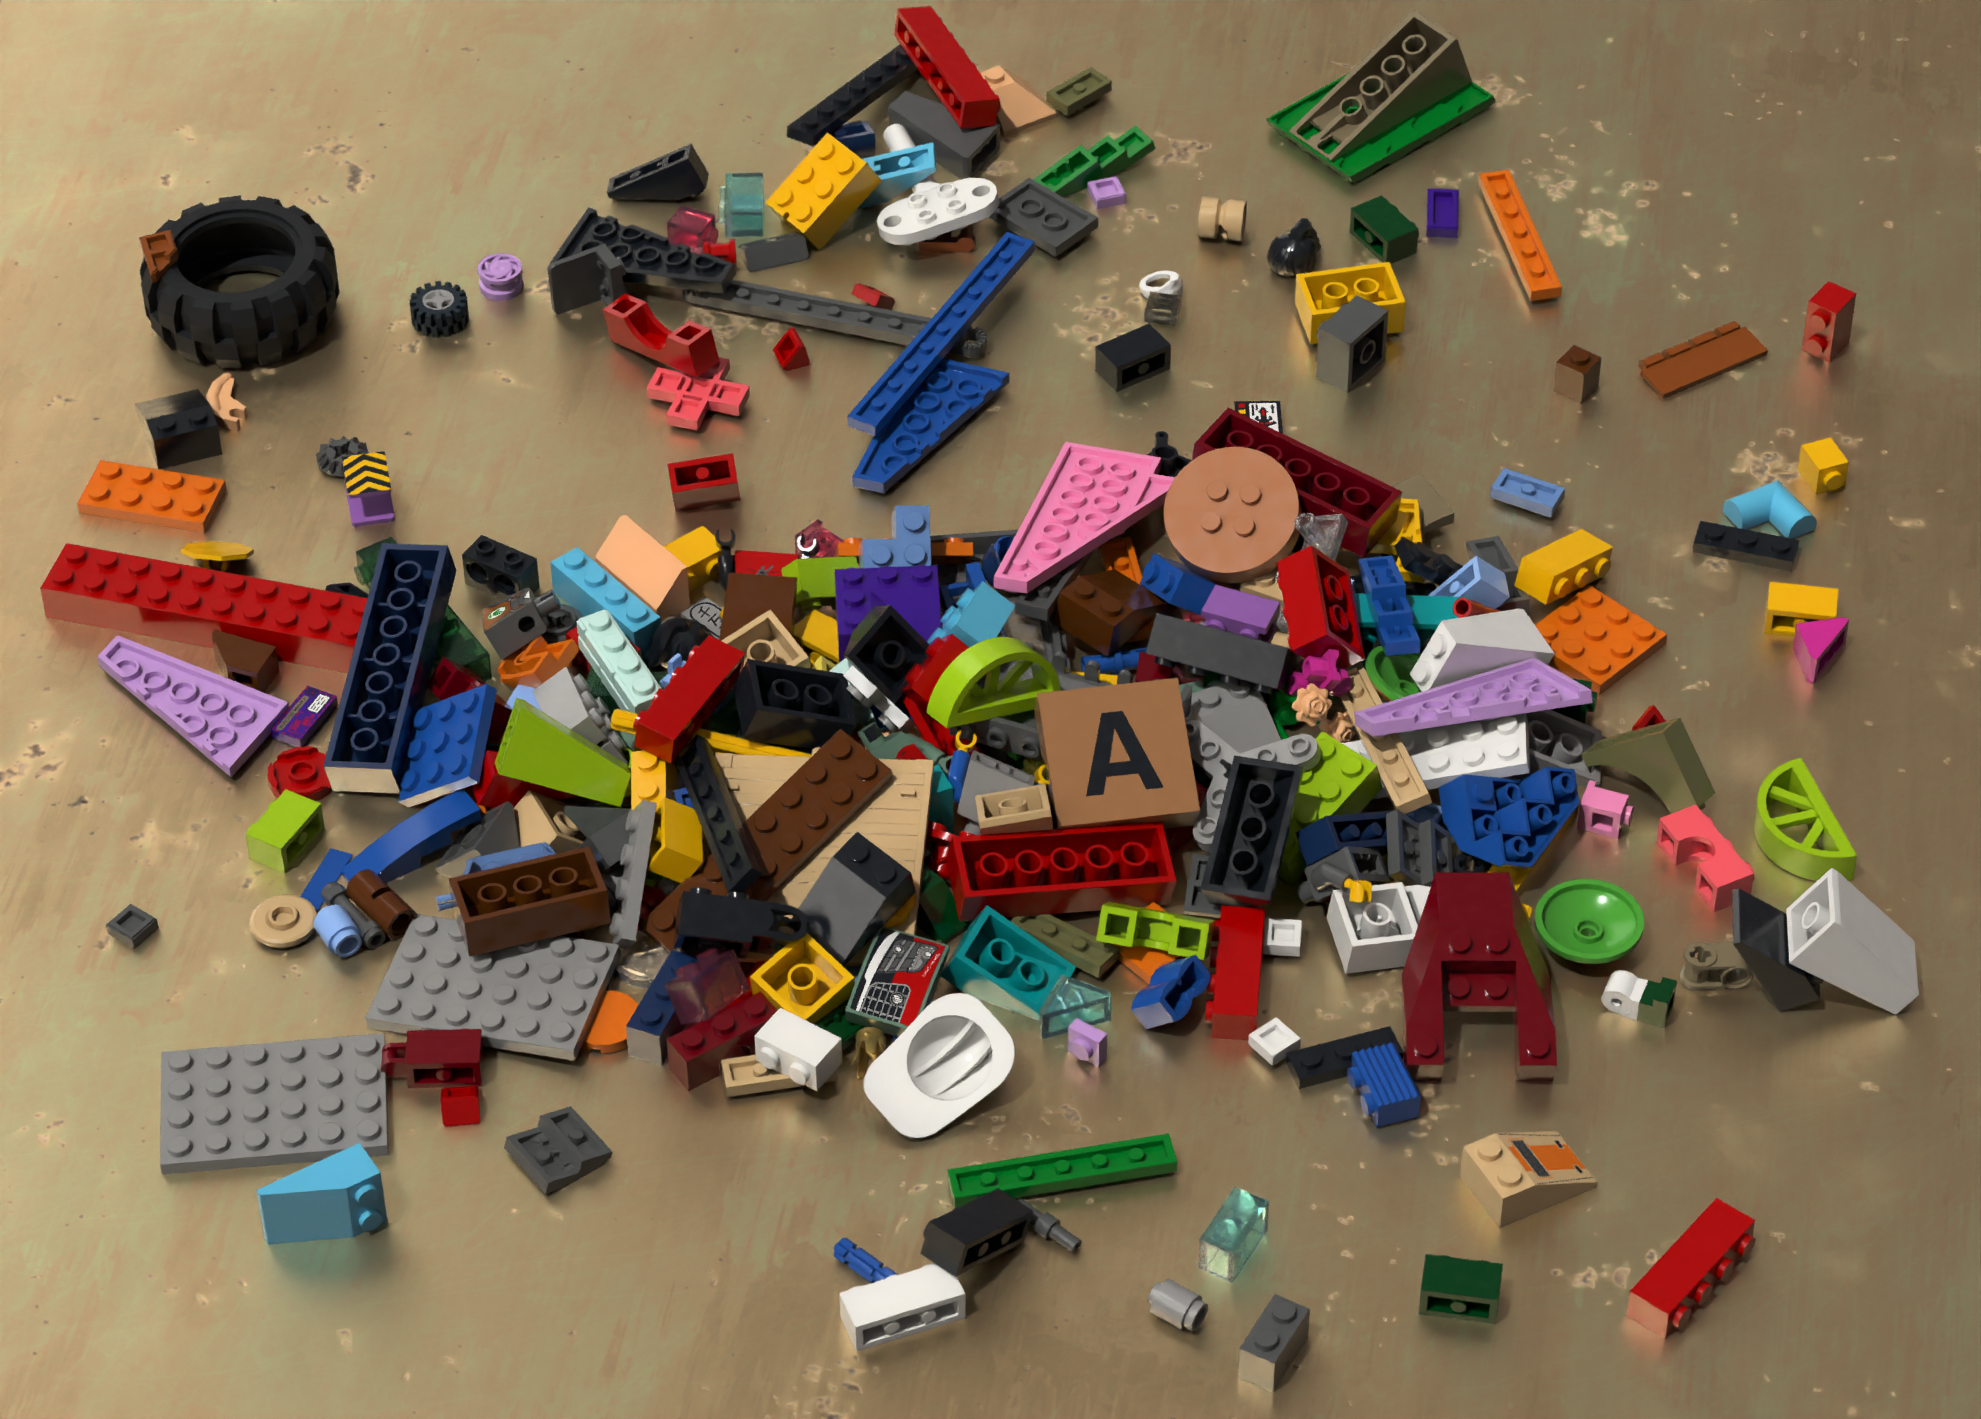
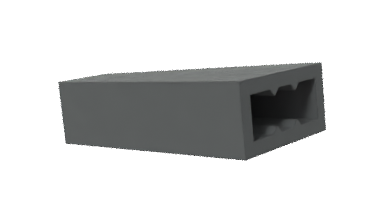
[887,91,1000,179]

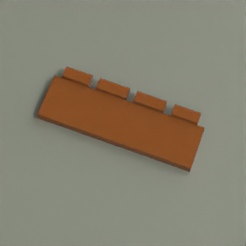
[1638,321,1768,399]

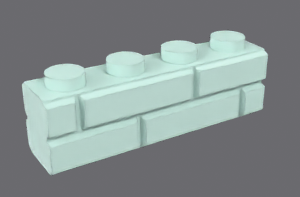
[576,609,661,714]

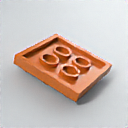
[1535,585,1667,695]

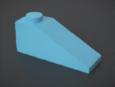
[857,142,937,209]

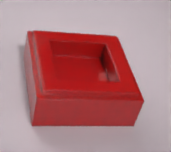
[851,283,895,310]

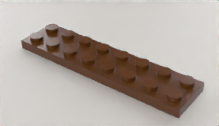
[639,729,893,959]

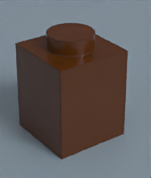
[1554,345,1602,404]

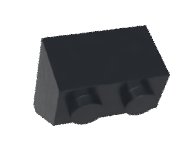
[844,605,929,704]

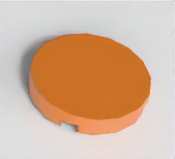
[581,990,638,1053]

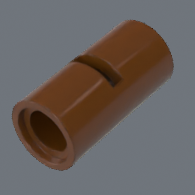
[346,869,417,939]

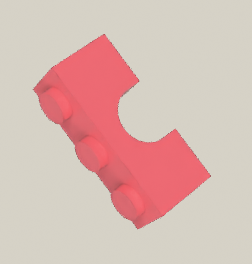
[1656,804,1755,912]

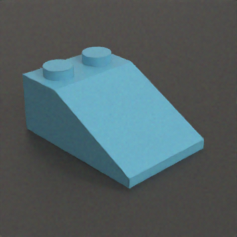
[256,1143,388,1244]

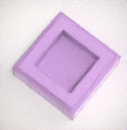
[1087,176,1127,209]

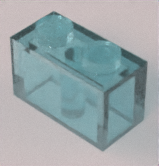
[719,173,764,237]
[1198,1187,1269,1283]

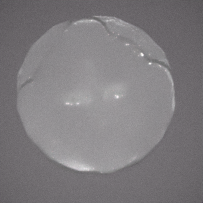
[616,931,669,989]

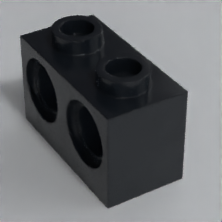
[462,535,540,600]

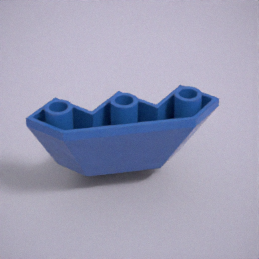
[1439,767,1579,869]

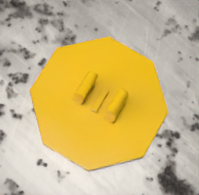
[181,541,254,572]

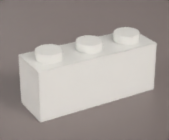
[839,1264,966,1352]

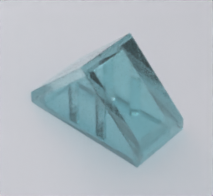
[1040,975,1111,1040]

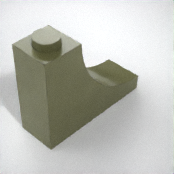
[1581,718,1715,814]

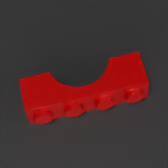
[602,293,720,377]

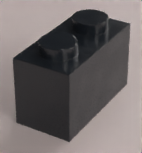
[1095,324,1171,392]

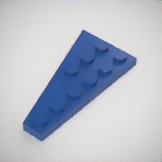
[852,359,1010,493]

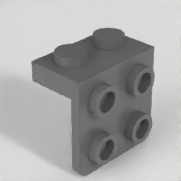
[548,244,628,315]

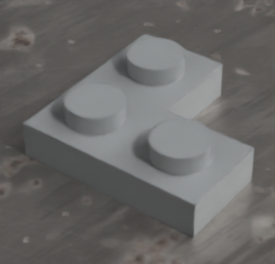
[843,665,915,733]

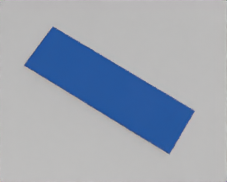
[300,848,353,911]

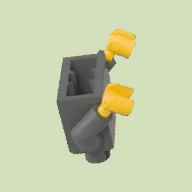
[1297,846,1407,904]

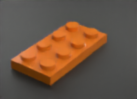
[77,460,227,533]

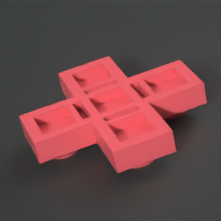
[647,357,750,431]

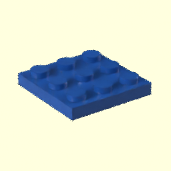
[398,684,497,807]

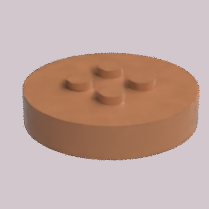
[1164,447,1302,583]

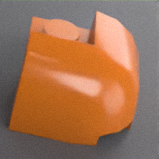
[497,635,580,691]

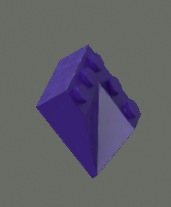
[834,565,941,663]

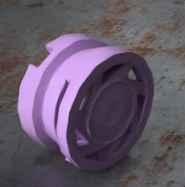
[478,253,524,301]

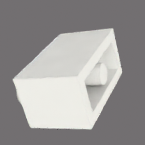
[754,1008,842,1091]

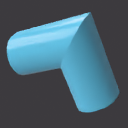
[1722,480,1817,539]

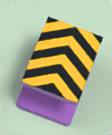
[342,451,395,527]

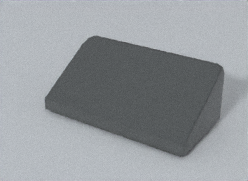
[738,232,809,272]

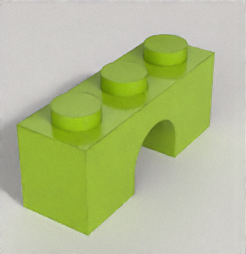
[1096,902,1215,960]

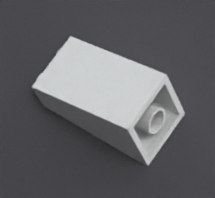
[1410,609,1555,692]
[1786,868,1919,1015]

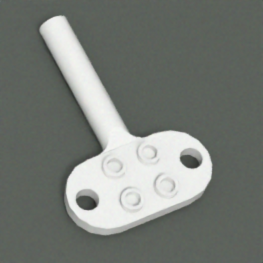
[877,124,1000,245]

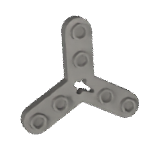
[1185,719,1321,852]

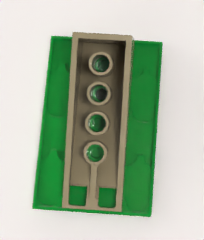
[1266,10,1496,183]

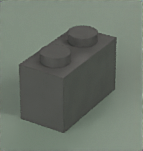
[1238,1294,1310,1392]

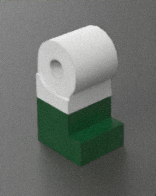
[1601,970,1677,1028]

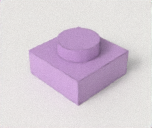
[1068,1018,1107,1067]

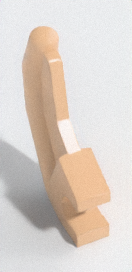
[206,372,247,431]

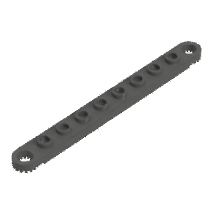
[682,280,987,357]

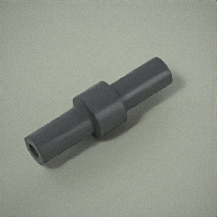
[1019,1199,1082,1253]

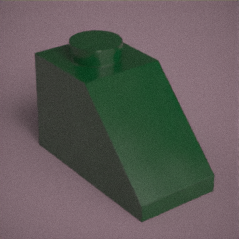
[917,864,969,944]

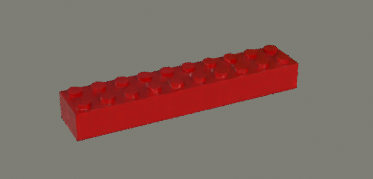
[40,543,367,674]

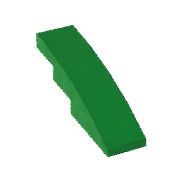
[1033,125,1156,197]

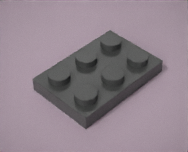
[988,178,1098,257]

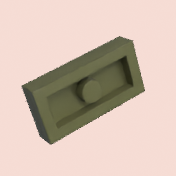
[1046,67,1112,116]

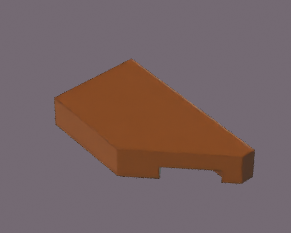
[139,230,178,283]

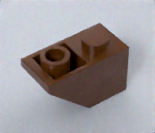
[211,630,280,693]

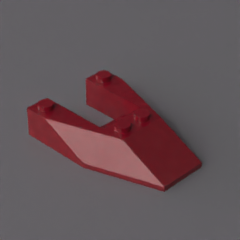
[1401,872,1557,1081]

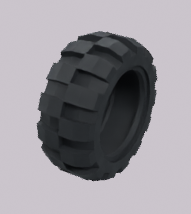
[140,195,340,369]

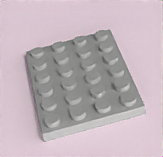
[365,914,621,1061]
[160,1033,389,1175]

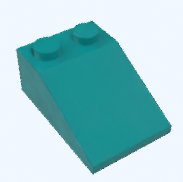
[941,905,1076,1022]

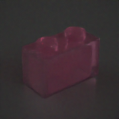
[664,948,750,1025]

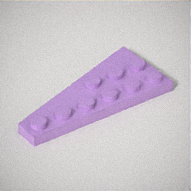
[97,635,289,777]
[1354,658,1592,737]

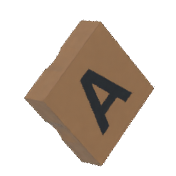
[1034,678,1200,829]

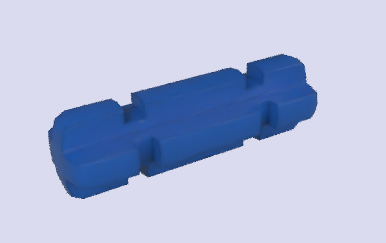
[833,1238,898,1283]

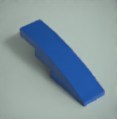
[1358,555,1420,656]
[341,789,481,883]

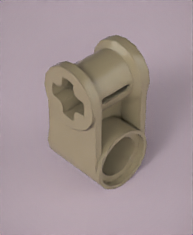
[1679,940,1754,991]

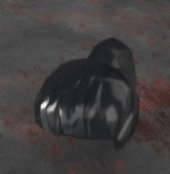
[1267,218,1321,277]
[642,615,711,669]

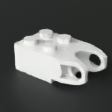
[1326,882,1431,974]

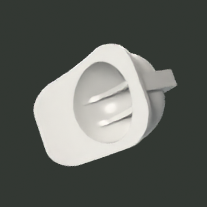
[863,993,1015,1139]

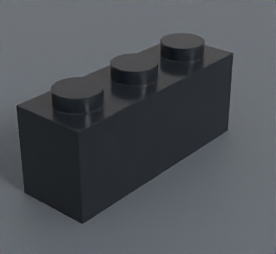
[920,1188,1033,1277]

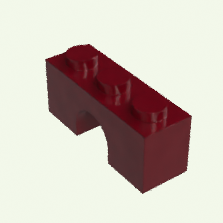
[427,657,512,742]
[667,991,777,1091]

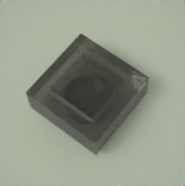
[1144,292,1182,326]

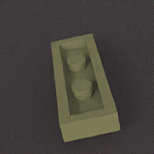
[1011,914,1120,978]

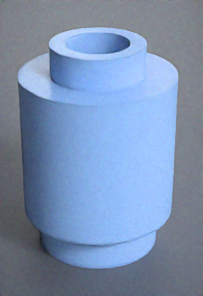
[313,905,362,957]

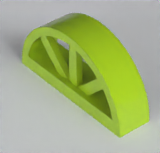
[926,637,1061,728]
[1754,758,1857,881]

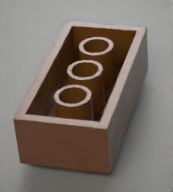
[449,846,611,957]

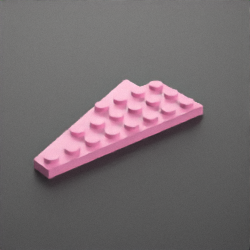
[994,442,1175,594]

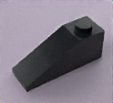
[607,144,709,200]

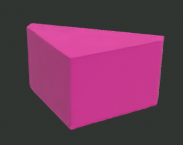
[1793,617,1849,684]

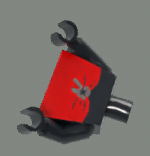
[715,529,820,592]

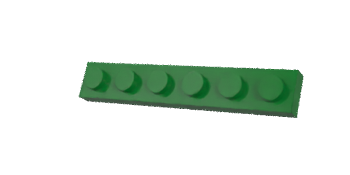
[947,1133,1177,1208]

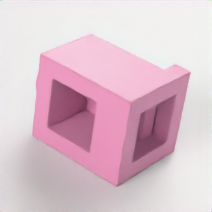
[1577,780,1634,839]

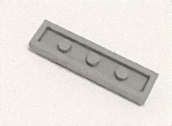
[609,800,657,949]

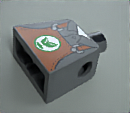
[481,588,562,660]

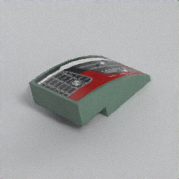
[845,926,950,1037]

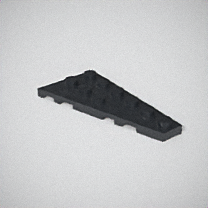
[550,207,736,293]

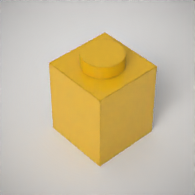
[1798,437,1849,495]

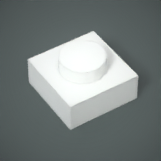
[1263,918,1302,957]
[1248,1017,1301,1066]

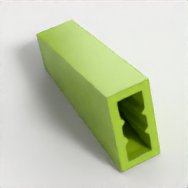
[494,698,631,807]

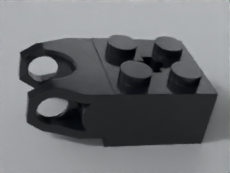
[673,887,808,959]

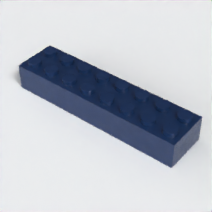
[323,543,457,794]

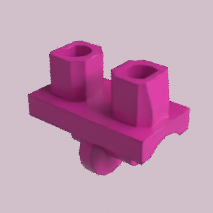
[1288,649,1351,696]

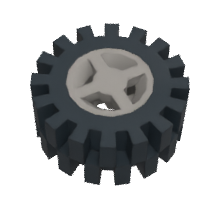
[410,281,469,338]

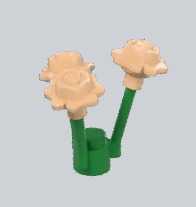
[1267,683,1355,743]

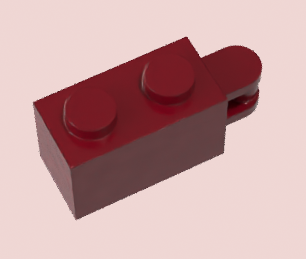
[381,1029,484,1089]

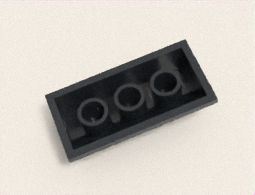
[1146,613,1301,695]
[1200,755,1305,907]

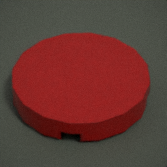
[267,746,333,801]

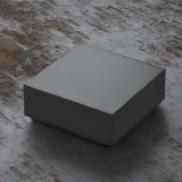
[106,904,159,949]

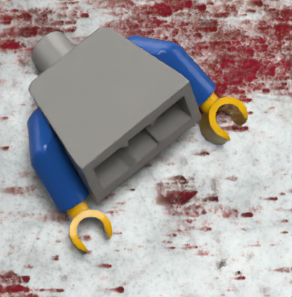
[948,730,1049,835]

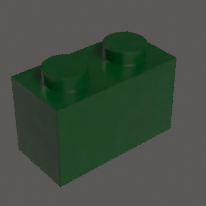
[1350,195,1419,264]
[1419,1254,1503,1324]

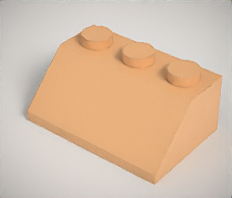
[595,514,690,623]

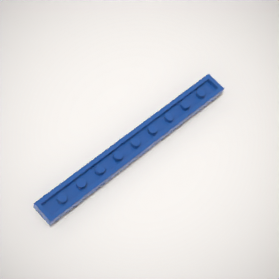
[847,232,1035,437]

